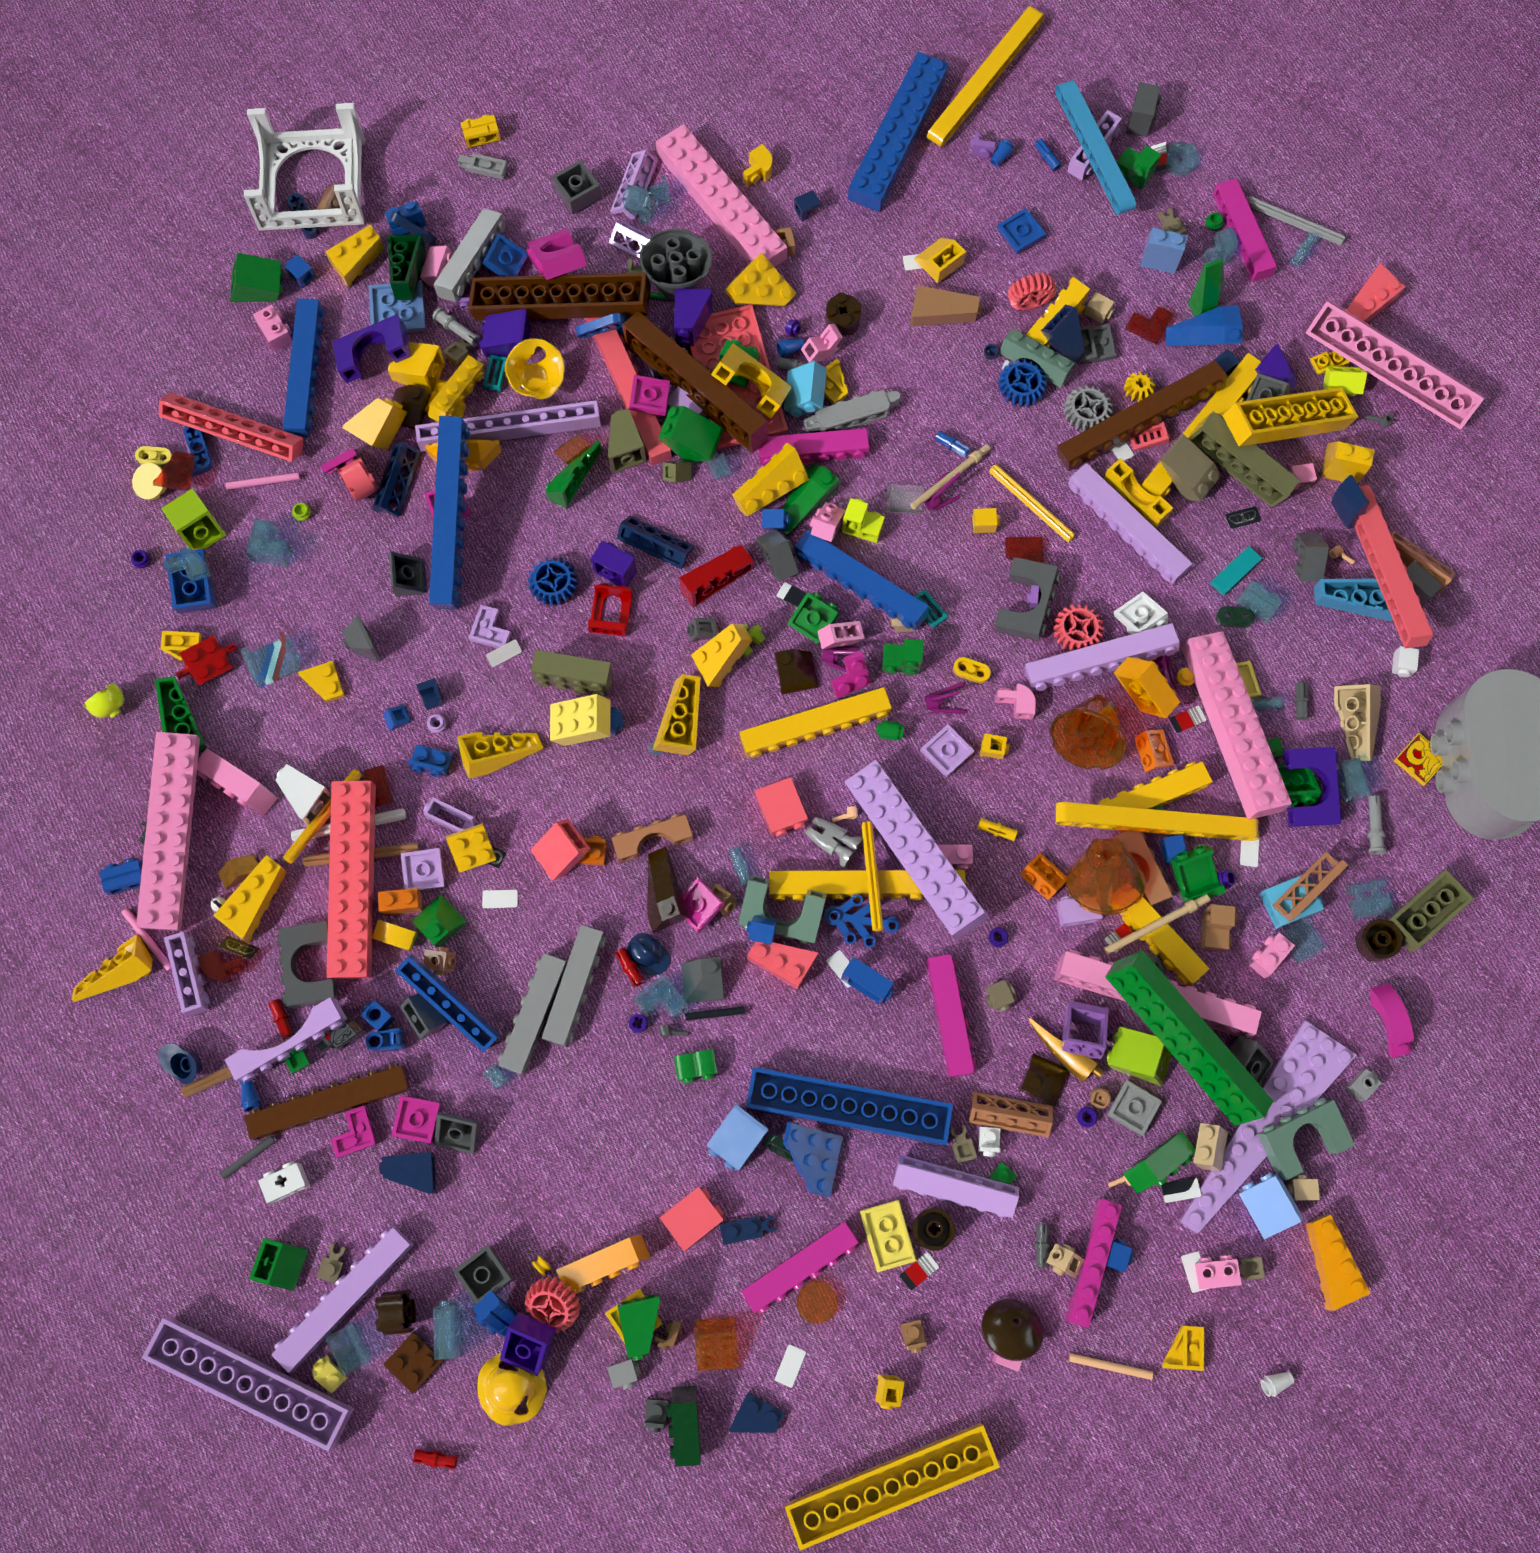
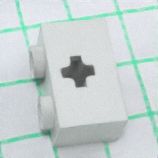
[258,1161,310,1204]

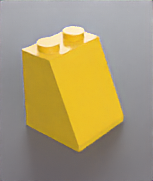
[388,342,446,394]
[342,398,407,450]
[1321,441,1374,483]

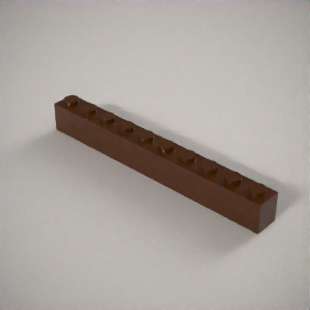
[1057,360,1227,471]

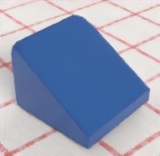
[383,705,411,731]

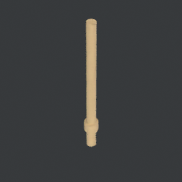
[910,444,991,510]
[1104,894,1210,955]

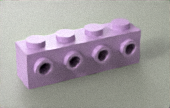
[1067,110,1122,180]
[164,931,210,1016]

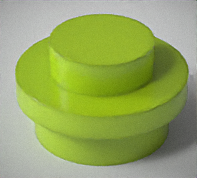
[292,503,311,521]

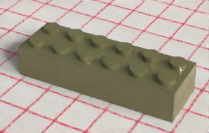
[1188,411,1300,508]

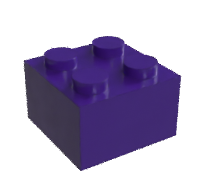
[591,541,637,587]
[500,1312,556,1376]

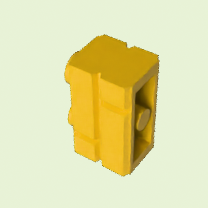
[460,114,501,148]

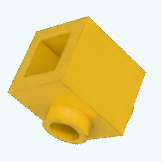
[972,508,1000,533]

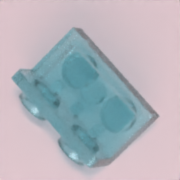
[325,1323,370,1377]

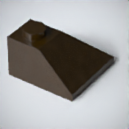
[392,384,430,430]
[774,649,819,695]
[1017,1054,1069,1107]

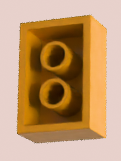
[1114,657,1180,718]

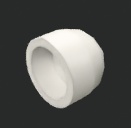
[211,897,226,912]

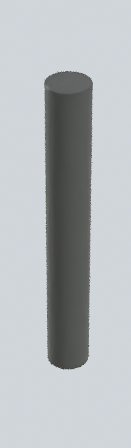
[219,1135,276,1179]

